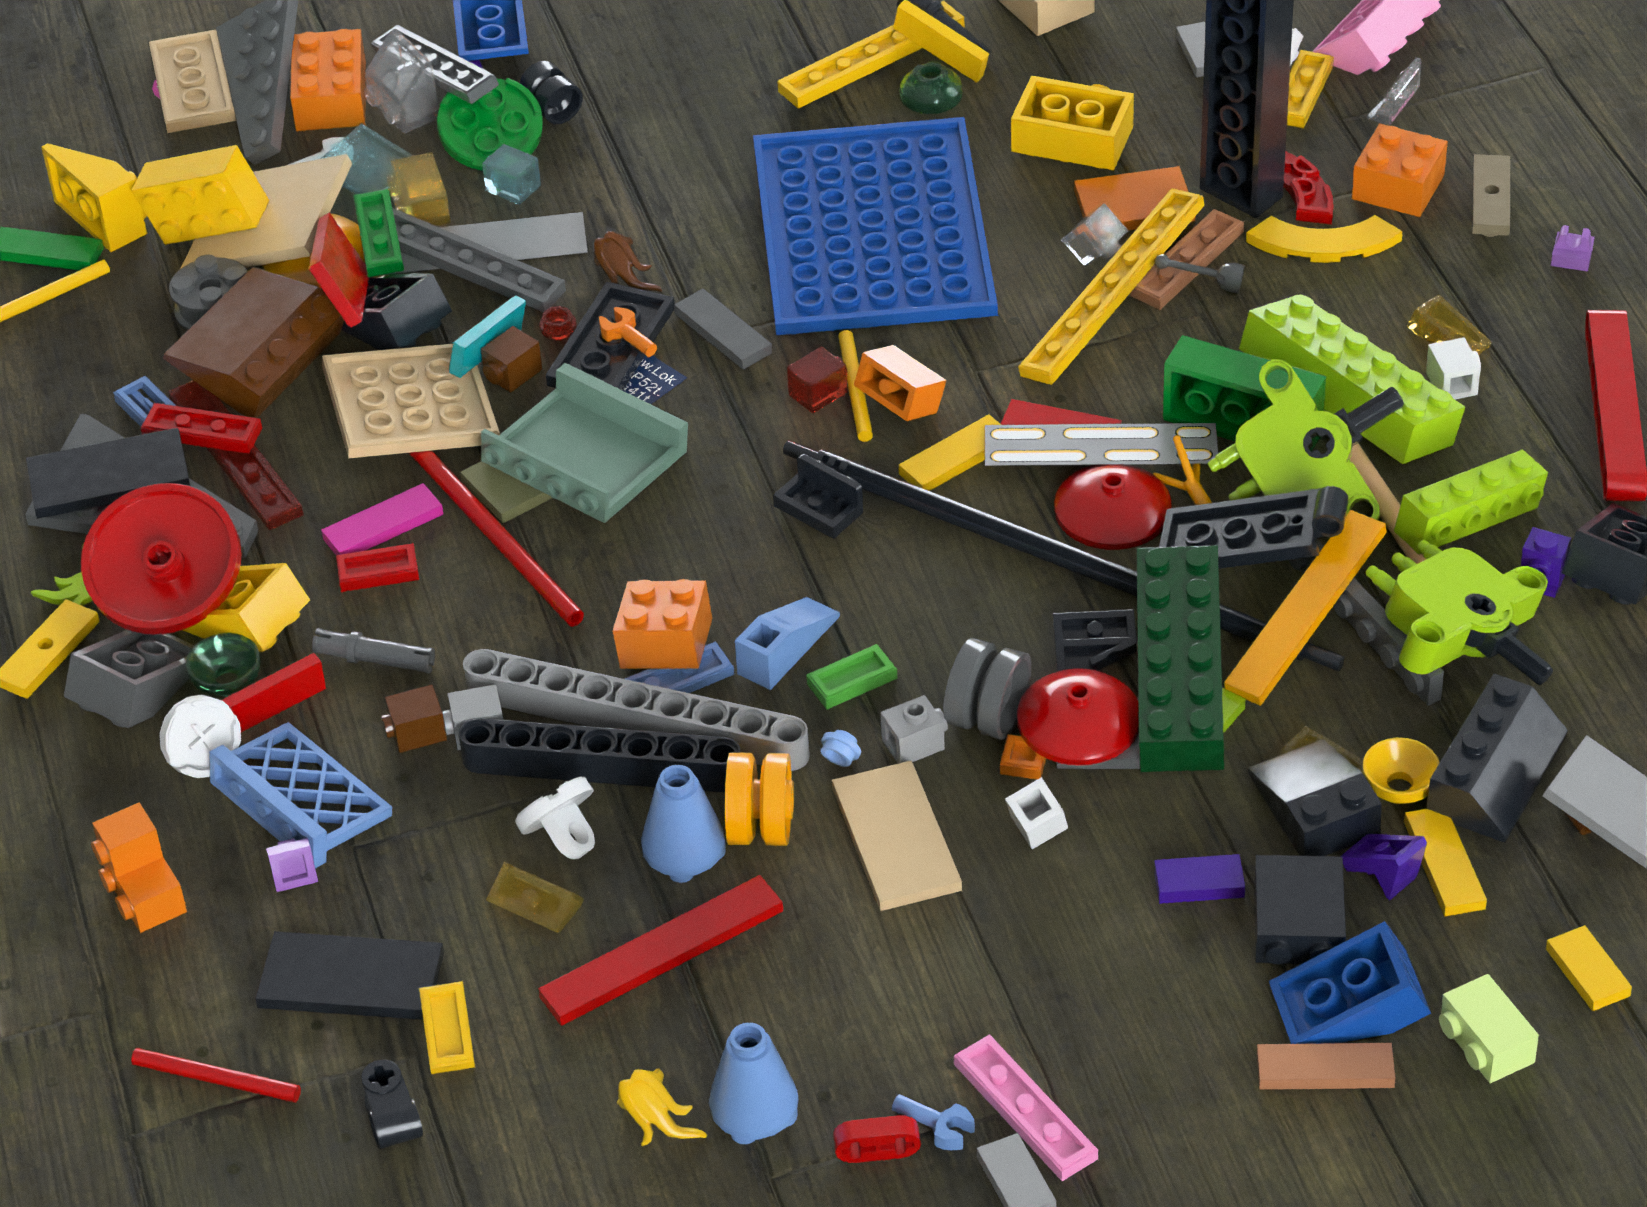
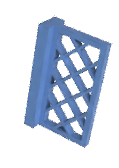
[209,722,392,868]

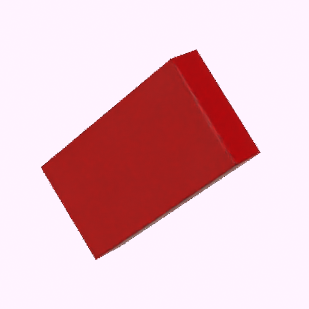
[336,543,419,592]

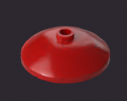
[1054,464,1171,550]
[1017,669,1139,765]

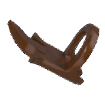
[593,231,662,292]

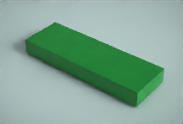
[353,189,404,277]
[0,227,104,270]

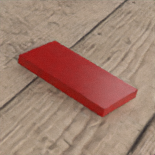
[309,212,369,327]

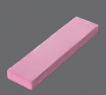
[954,1034,1098,1181]

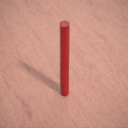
[131,1048,301,1103]

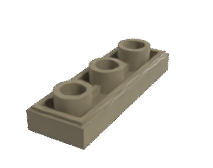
[1472,154,1510,237]

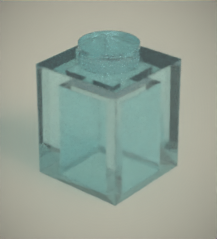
[482,144,541,205]

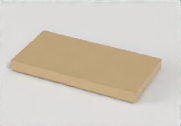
[149,30,236,133]
[832,760,962,911]

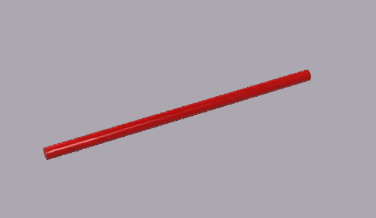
[409,450,584,627]

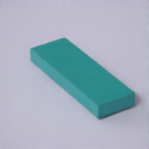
[449,295,526,378]

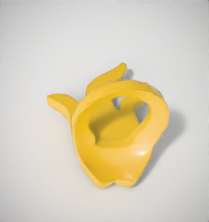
[617,1069,707,1146]

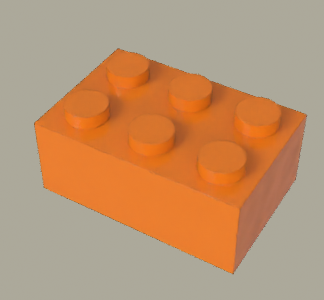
[290,29,366,131]

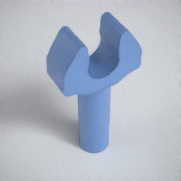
[892,1094,975,1150]

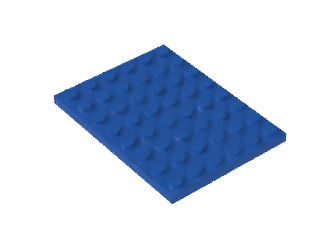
[753,117,998,335]

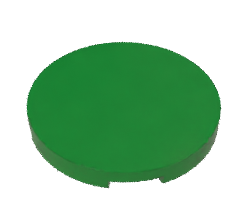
[437,78,543,171]

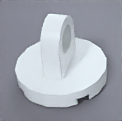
[160,695,241,778]
[515,776,595,860]

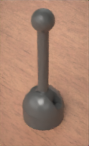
[1155,254,1245,294]

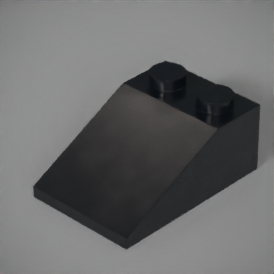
[341,273,452,350]
[1562,503,1647,605]
[1248,739,1382,856]

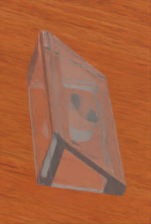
[1367,57,1422,126]

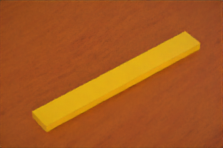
[1018,188,1205,385]

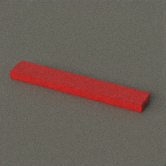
[538,875,783,1026]

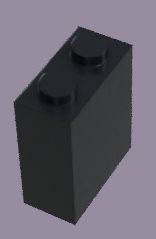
[1254,855,1346,964]

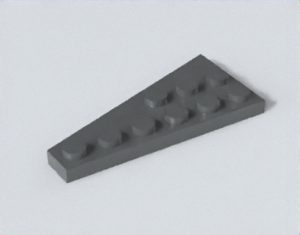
[216,0,298,165]

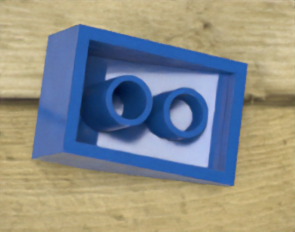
[453,0,529,61]
[1269,921,1431,1044]

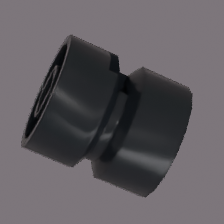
[520,61,583,124]

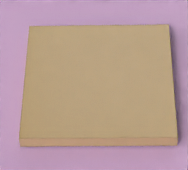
[180,154,352,269]
[322,344,500,458]

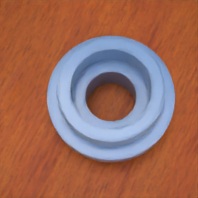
[821,730,861,767]

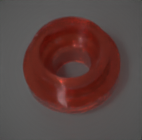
[539,306,577,340]

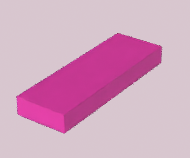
[321,483,444,555]

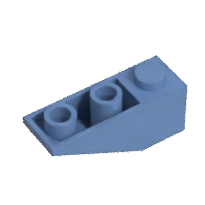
[735,597,840,690]

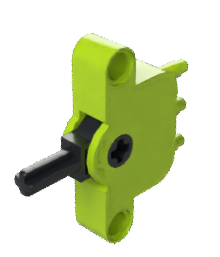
[1207,359,1404,520]
[1366,540,1553,685]

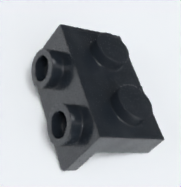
[773,454,863,539]

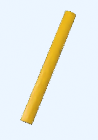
[0,259,110,323]
[838,330,873,442]

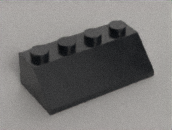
[1426,673,1568,843]

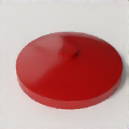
[81,483,241,635]

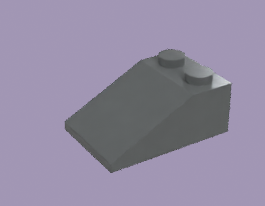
[64,630,209,728]

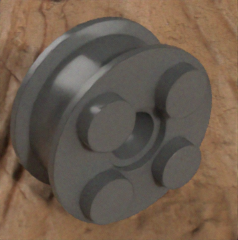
[169,255,248,330]

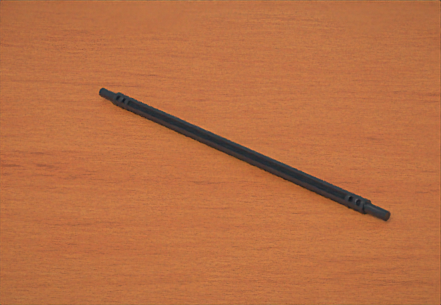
[783,440,1345,672]

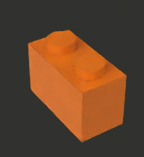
[854,345,947,421]

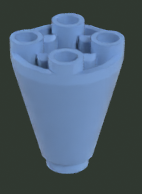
[641,765,726,883]
[709,1023,799,1144]

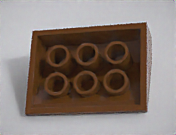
[163,267,344,418]

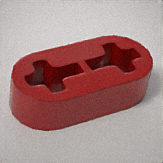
[833,1115,921,1163]

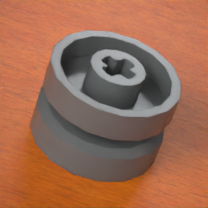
[943,638,1031,740]

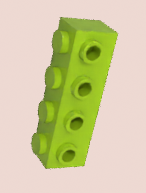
[1394,449,1548,555]

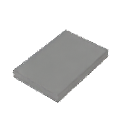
[1543,735,1647,869]

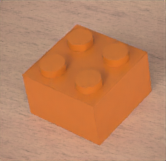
[1352,123,1448,217]
[613,579,712,669]

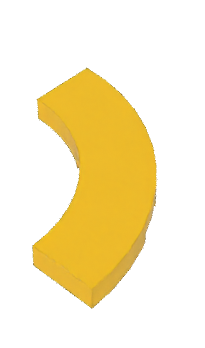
[1246,215,1402,263]

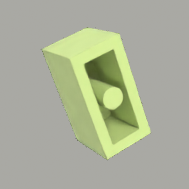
[1439,974,1539,1083]

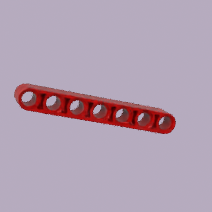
[1585,310,1647,502]

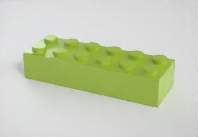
[1239,294,1465,464]

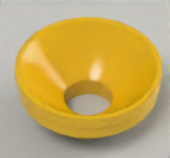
[1363,737,1440,804]

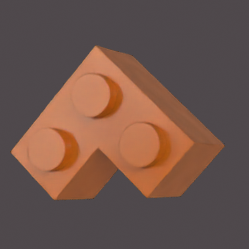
[91,802,187,933]

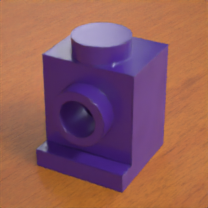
[1521,527,1571,598]

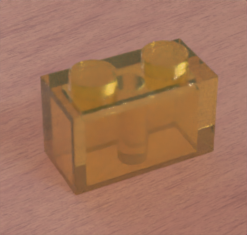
[387,152,451,226]

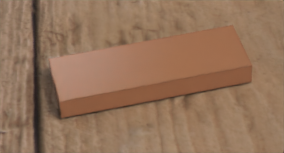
[1257,1043,1395,1090]

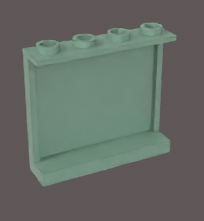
[481,363,688,523]

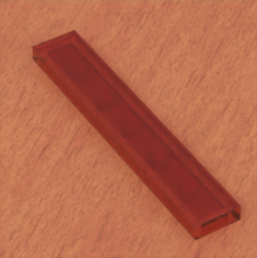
[168,380,304,530]

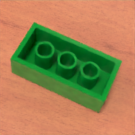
[1163,335,1326,452]

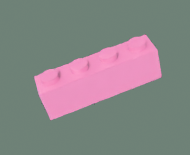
[1312,0,1441,75]

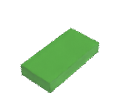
[806,644,897,709]

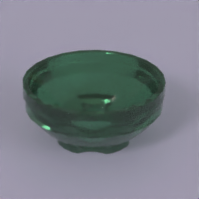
[899,61,963,114]
[186,633,260,697]

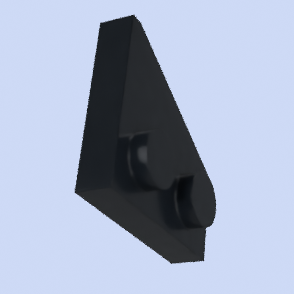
[1053,609,1137,672]

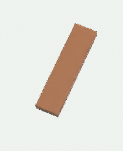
[1130,209,1244,310]

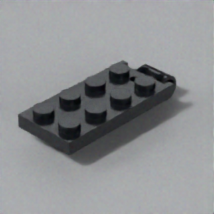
[1159,486,1348,569]

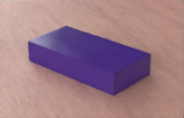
[1154,854,1245,904]

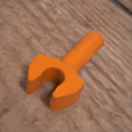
[599,307,657,357]

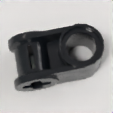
[361,1060,423,1149]

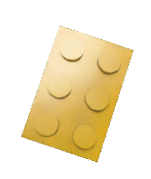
[1011,76,1134,170]
[131,145,269,245]

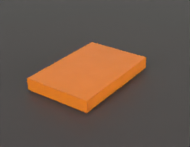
[1074,166,1196,236]

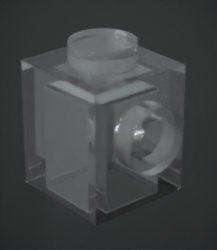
[1061,203,1128,267]

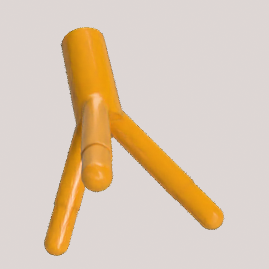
[1153,435,1212,505]

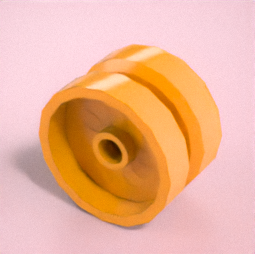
[725,753,794,846]

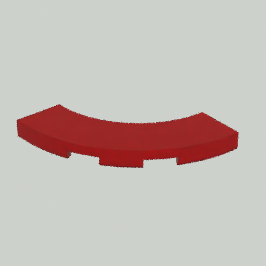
[1284,151,1334,225]

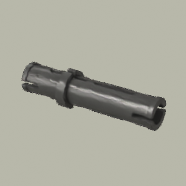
[312,628,435,674]

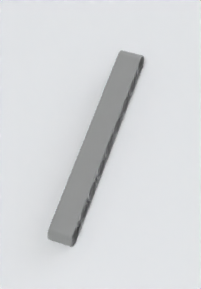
[463,649,810,771]

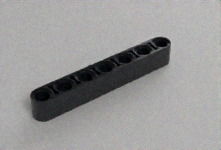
[459,718,741,792]

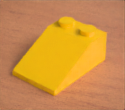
[41,143,147,252]
[183,563,310,652]

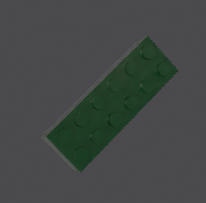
[1137,545,1224,772]

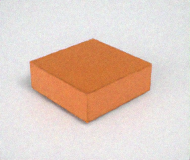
[1000,734,1046,780]

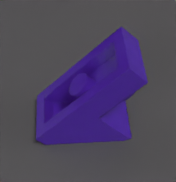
[1340,834,1427,900]

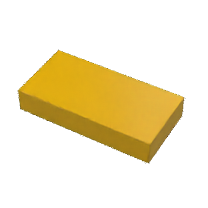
[1546,925,1632,1011]
[419,981,475,1074]

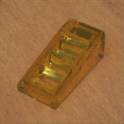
[1407,294,1492,355]

